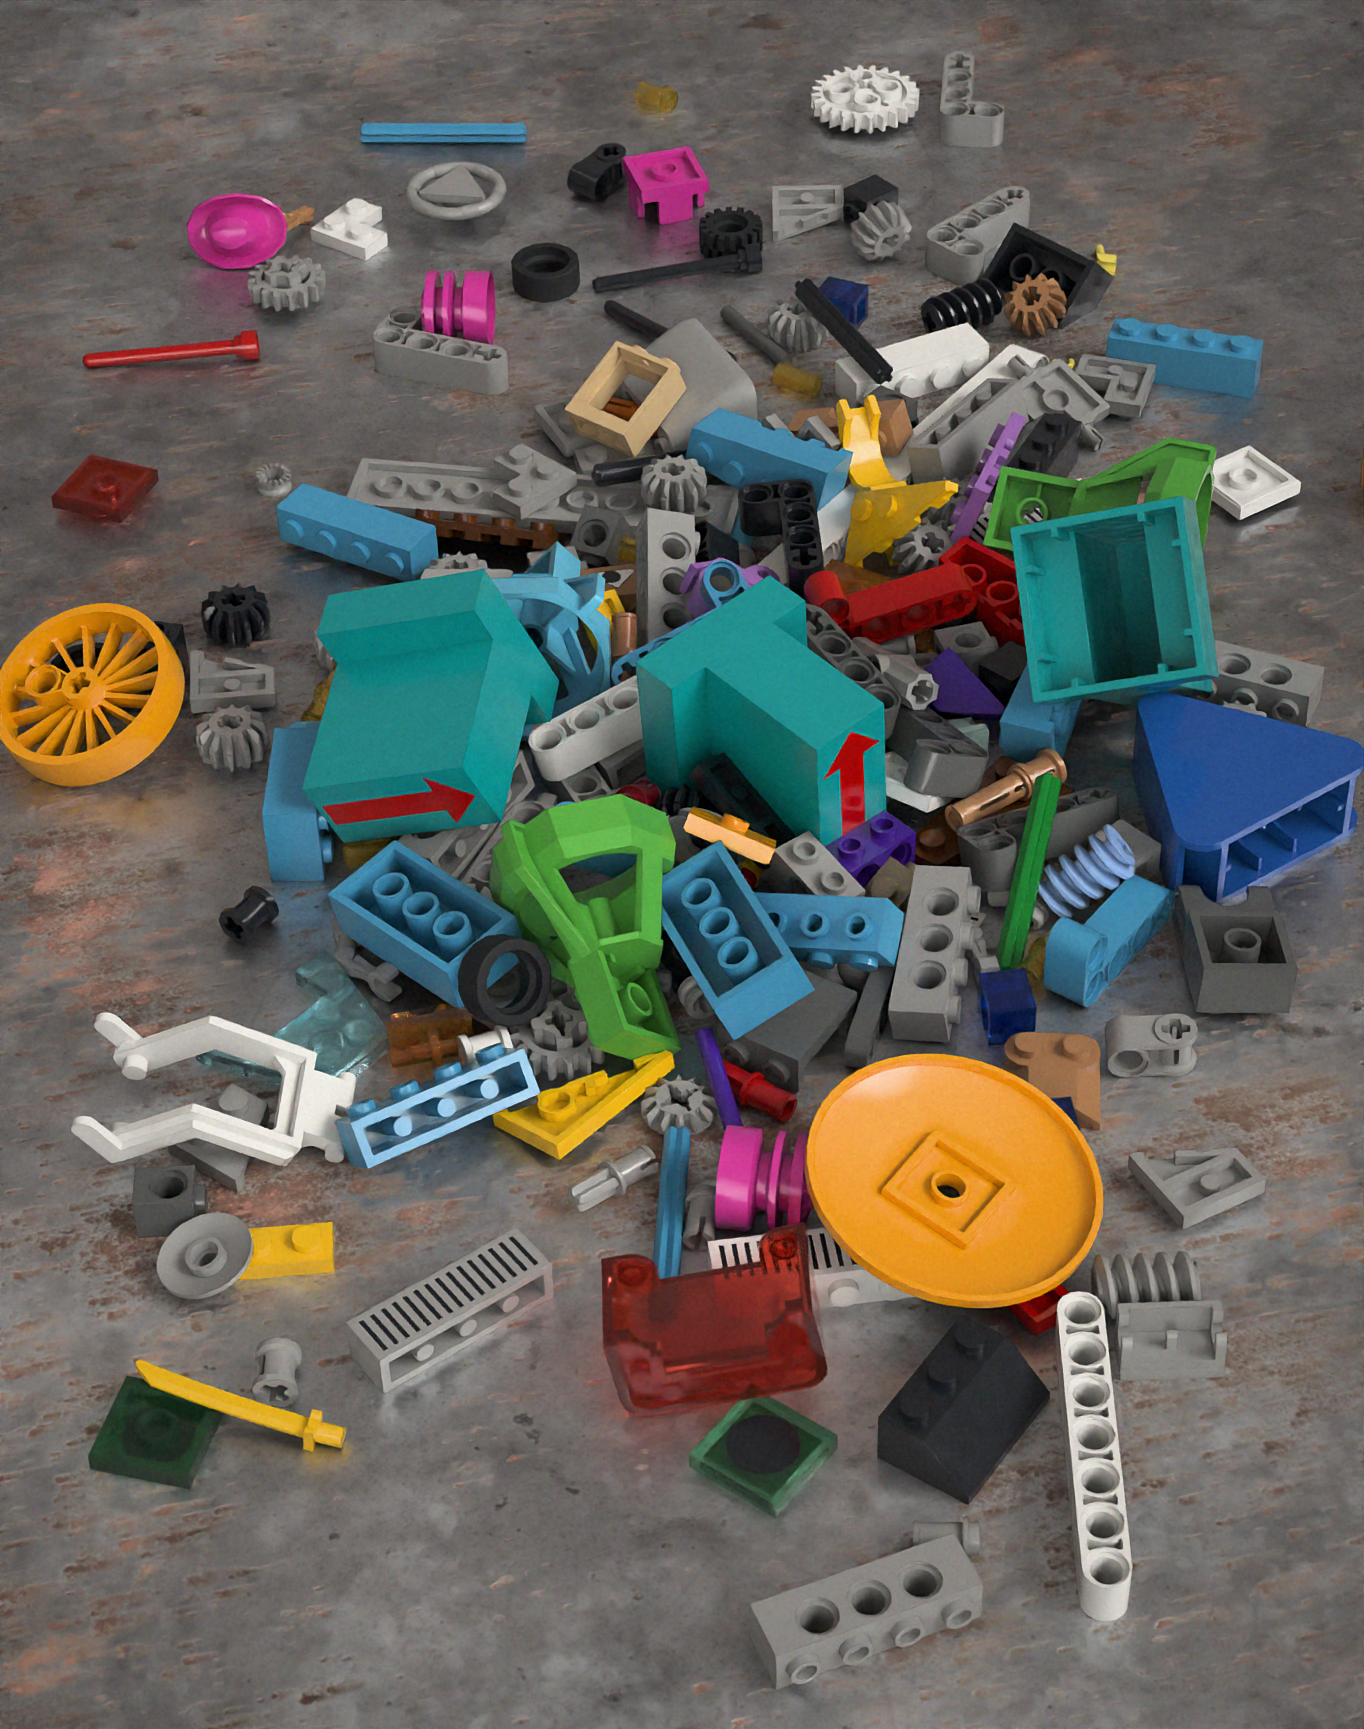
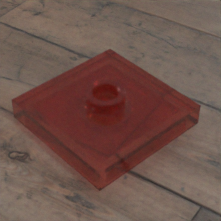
[51,454,159,524]

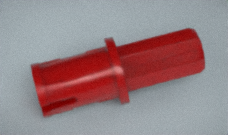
[707,1060,798,1123]

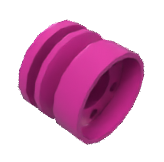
[421,270,495,345]
[715,1125,814,1234]

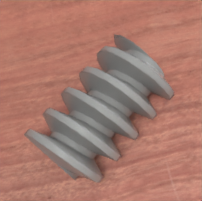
[1091,1251,1201,1319]

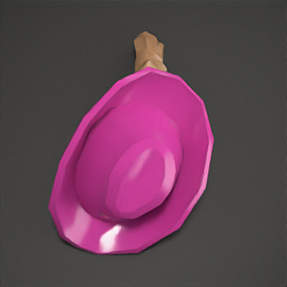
[187,193,314,269]

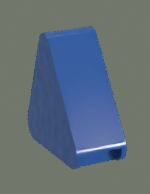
[1132,691,1364,905]

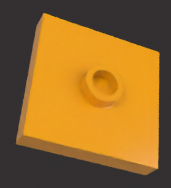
[683,806,776,865]

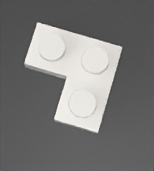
[310,198,388,261]

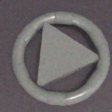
[405,162,507,220]

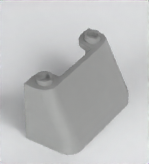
[612,317,757,454]

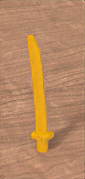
[136,1360,346,1452]

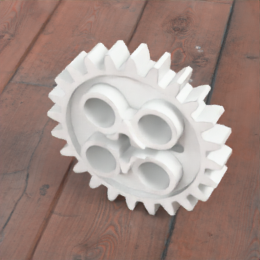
[811,65,919,133]

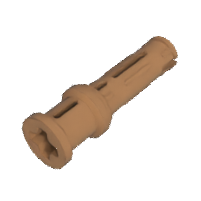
[945,748,1067,831]

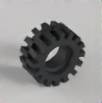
[699,207,763,259]

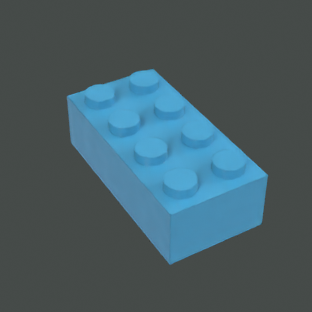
[327,840,523,1011]
[661,840,815,1041]

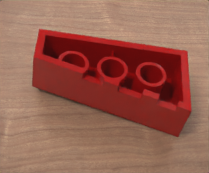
[938,536,1026,648]

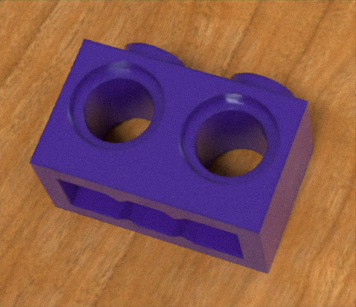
[825,810,916,888]

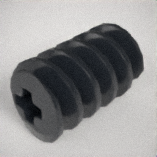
[921,278,1003,334]

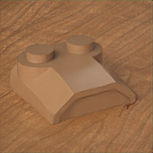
[1003,1032,1101,1130]

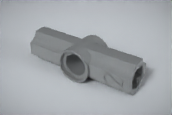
[852,637,939,710]

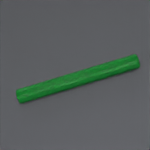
[995,773,1062,978]

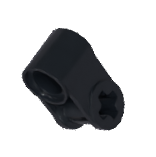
[567,143,628,202]

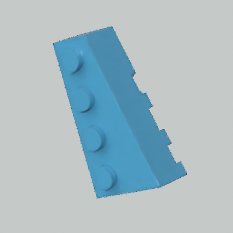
[685,408,854,512]
[999,660,1083,771]

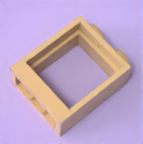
[564,340,687,458]

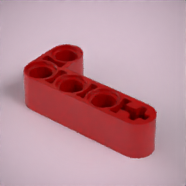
[804,563,977,644]

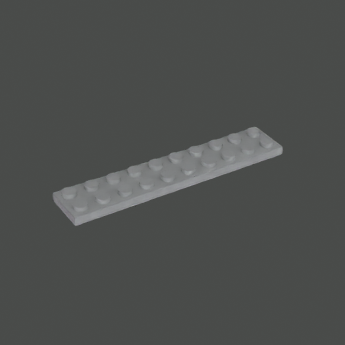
[346,458,739,540]

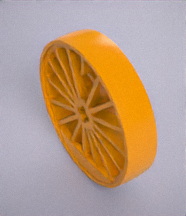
[0,603,185,787]

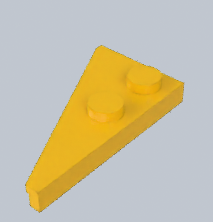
[843,480,959,572]
[492,1050,675,1160]

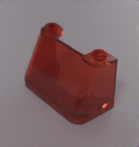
[601,1222,827,1416]

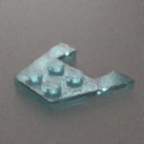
[196,949,394,1086]

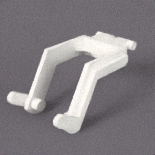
[71,1012,356,1167]

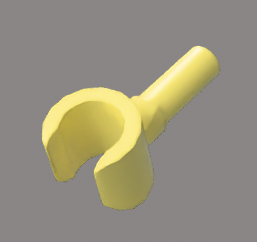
[1095,244,1117,276]

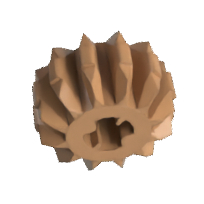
[1004,273,1067,338]

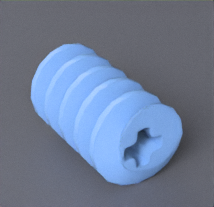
[1038,824,1136,919]

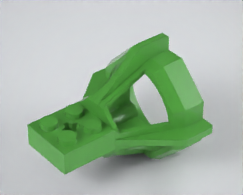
[983,437,1217,556]
[489,794,682,1061]

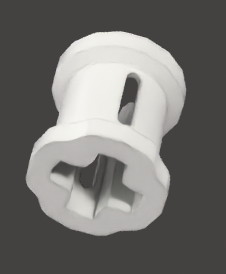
[456,1025,513,1066]

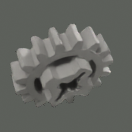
[247,255,326,311]
[509,993,605,1081]

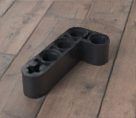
[738,480,824,601]

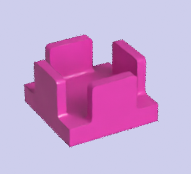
[623,146,709,225]

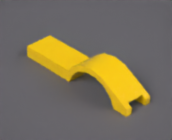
[836,395,907,566]

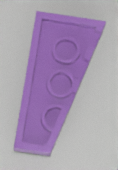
[950,412,1027,543]

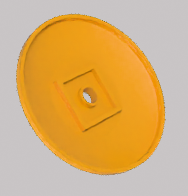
[804,1053,1104,1308]

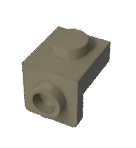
[864,856,916,914]

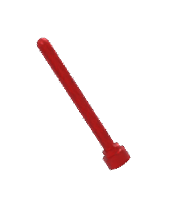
[82,330,260,368]

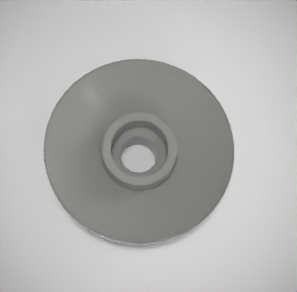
[156,1212,254,1299]

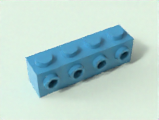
[1106,318,1264,399]
[276,483,438,582]
[754,892,904,972]
[334,1043,541,1169]

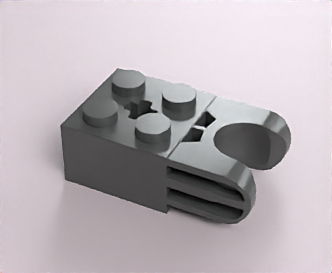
[1172,885,1298,1014]

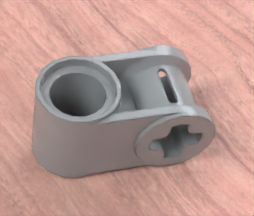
[1104,1013,1198,1078]

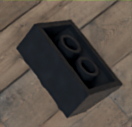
[982,222,1114,329]
[978,413,1082,504]
[877,1314,1050,1505]

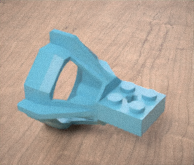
[491,541,612,741]

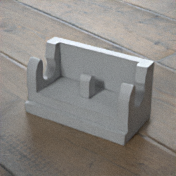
[1114,1300,1227,1381]

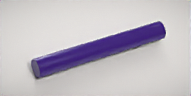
[695,1027,743,1131]

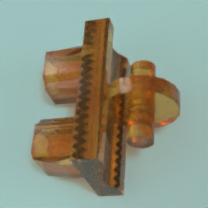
[385,1003,473,1070]

